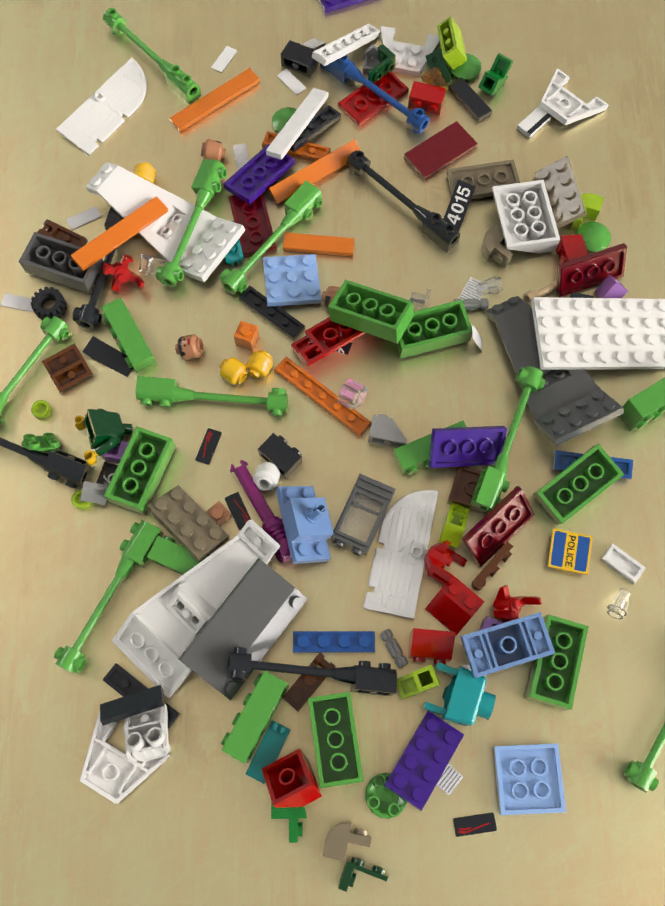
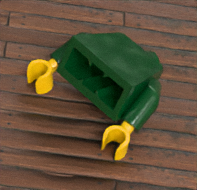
[75,408,133,466]

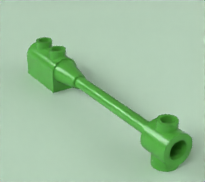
[103,8,201,104]
[156,159,227,287]
[220,181,323,294]
[0,316,70,425]
[470,367,546,512]
[136,376,288,416]
[54,520,164,673]
[624,723,665,793]

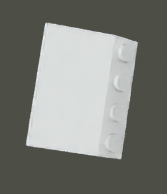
[492,180,560,254]

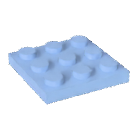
[263,254,322,307]
[493,743,566,815]

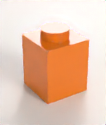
[234,321,259,351]

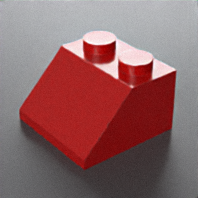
[425,575,485,636]
[408,628,456,665]
[262,748,322,808]

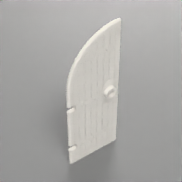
[56,58,147,155]
[363,490,439,619]

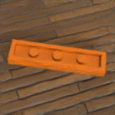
[262,131,331,162]
[283,232,355,257]

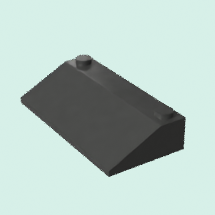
[178,558,308,700]

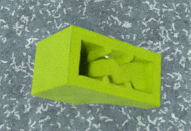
[439,502,470,548]

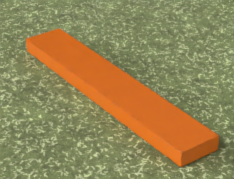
[170,68,260,132]
[268,139,360,204]
[71,196,168,271]
[274,356,372,438]

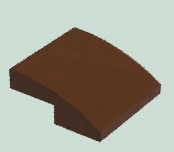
[42,343,93,392]

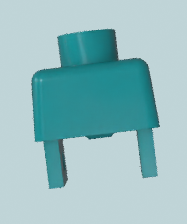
[422,662,496,726]

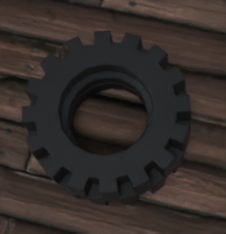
[31,287,67,321]

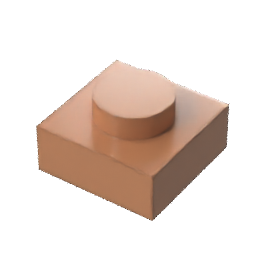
[206,501,232,527]

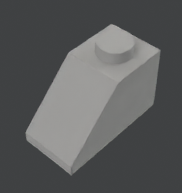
[368,414,407,448]

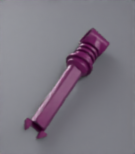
[230,460,291,564]

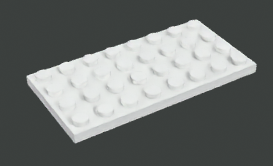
[531,297,665,370]

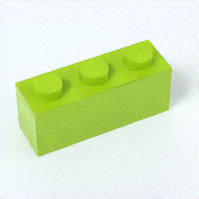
[437,16,467,70]

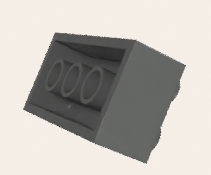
[19,232,104,294]

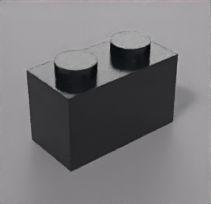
[281,40,319,78]
[258,433,302,479]

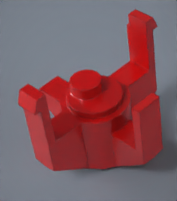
[102,254,145,292]
[424,540,468,585]
[493,585,542,623]

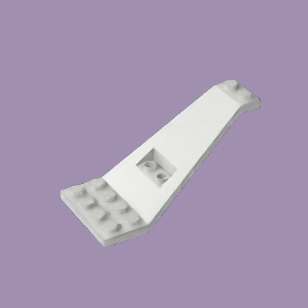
[86,162,245,282]
[112,519,280,698]

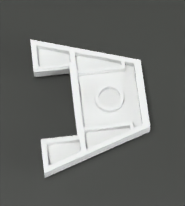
[380,26,440,76]
[539,68,609,125]
[80,712,171,804]

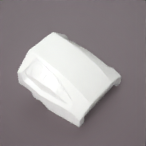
[124,704,170,762]

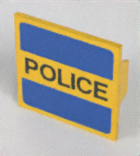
[548,528,593,575]

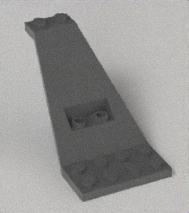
[486,296,624,446]

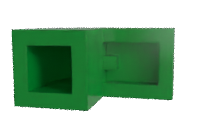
[478,53,514,95]
[271,801,307,843]

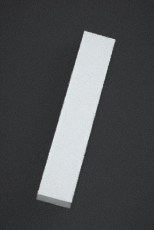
[312,23,381,66]
[266,88,329,160]

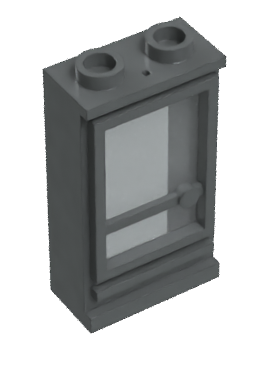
[331,474,395,556]

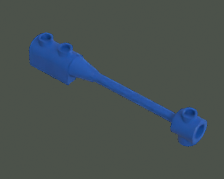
[320,54,430,134]

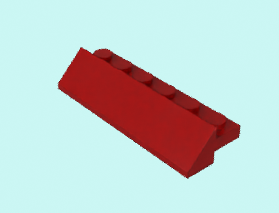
[291,317,365,366]

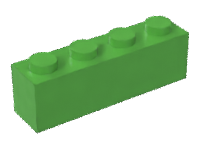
[102,297,156,373]
[393,421,466,475]
[147,536,210,575]

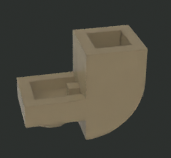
[481,224,513,267]
[323,821,372,861]

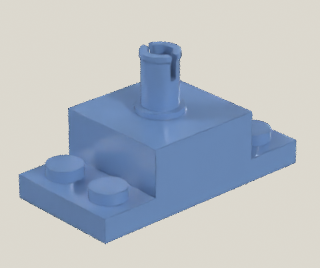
[276,486,334,564]
[460,612,555,678]

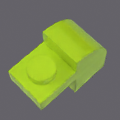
[571,193,604,231]
[397,664,441,700]

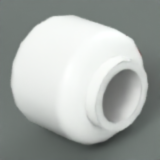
[253,462,280,491]

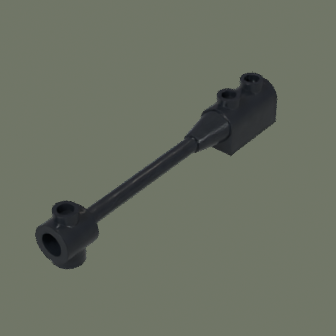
[347,150,460,252]
[73,207,123,329]
[0,437,91,488]
[227,647,397,696]

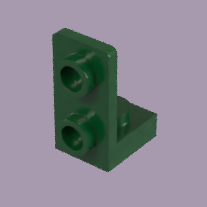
[368,44,396,83]
[425,48,452,87]
[338,857,389,892]

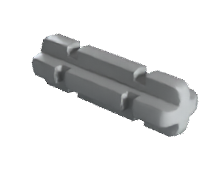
[453,298,489,310]
[380,629,408,669]

